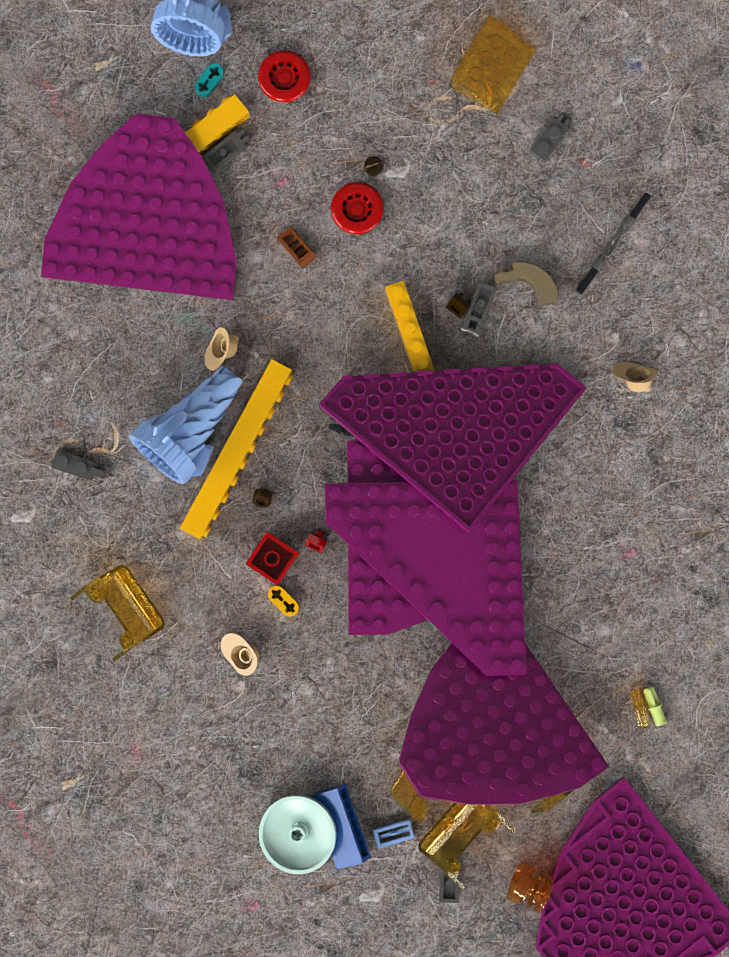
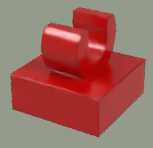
[305,529,327,554]

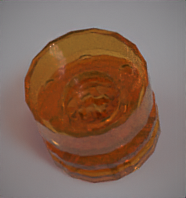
[507,861,554,913]

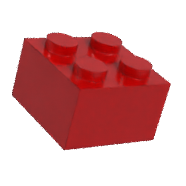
[246,532,300,586]

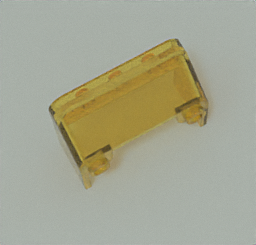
[70,565,165,662]
[418,803,515,890]

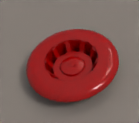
[258,50,311,102]
[331,182,384,235]

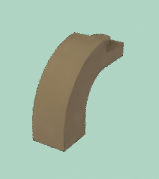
[493,262,559,307]

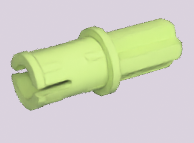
[643,687,667,726]

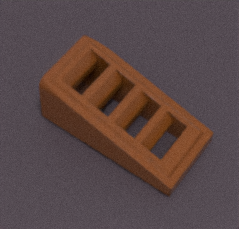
[277,226,317,269]

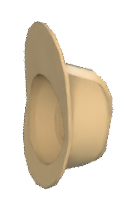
[205,327,239,371]
[612,361,658,392]
[220,633,259,675]

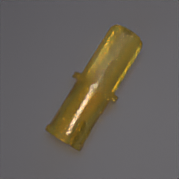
[629,689,650,728]

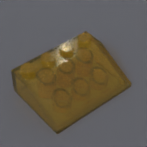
[449,15,536,115]

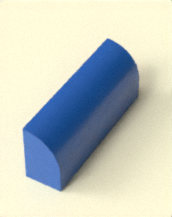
[311,783,371,869]

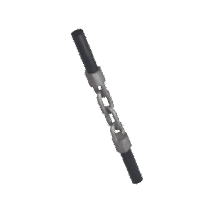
[576,193,651,295]

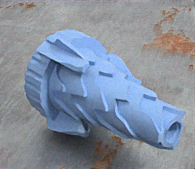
[151,0,232,56]
[129,366,242,484]

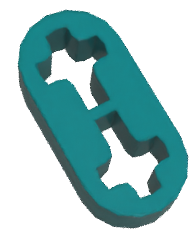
[195,63,224,98]

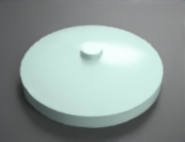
[259,794,337,874]

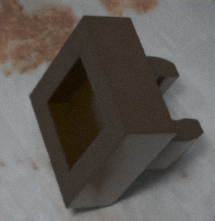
[446,292,471,319]

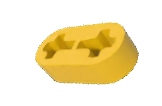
[268,585,299,617]

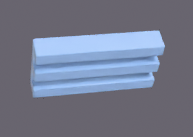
[373,818,415,848]

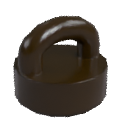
[364,156,383,177]
[252,488,272,508]

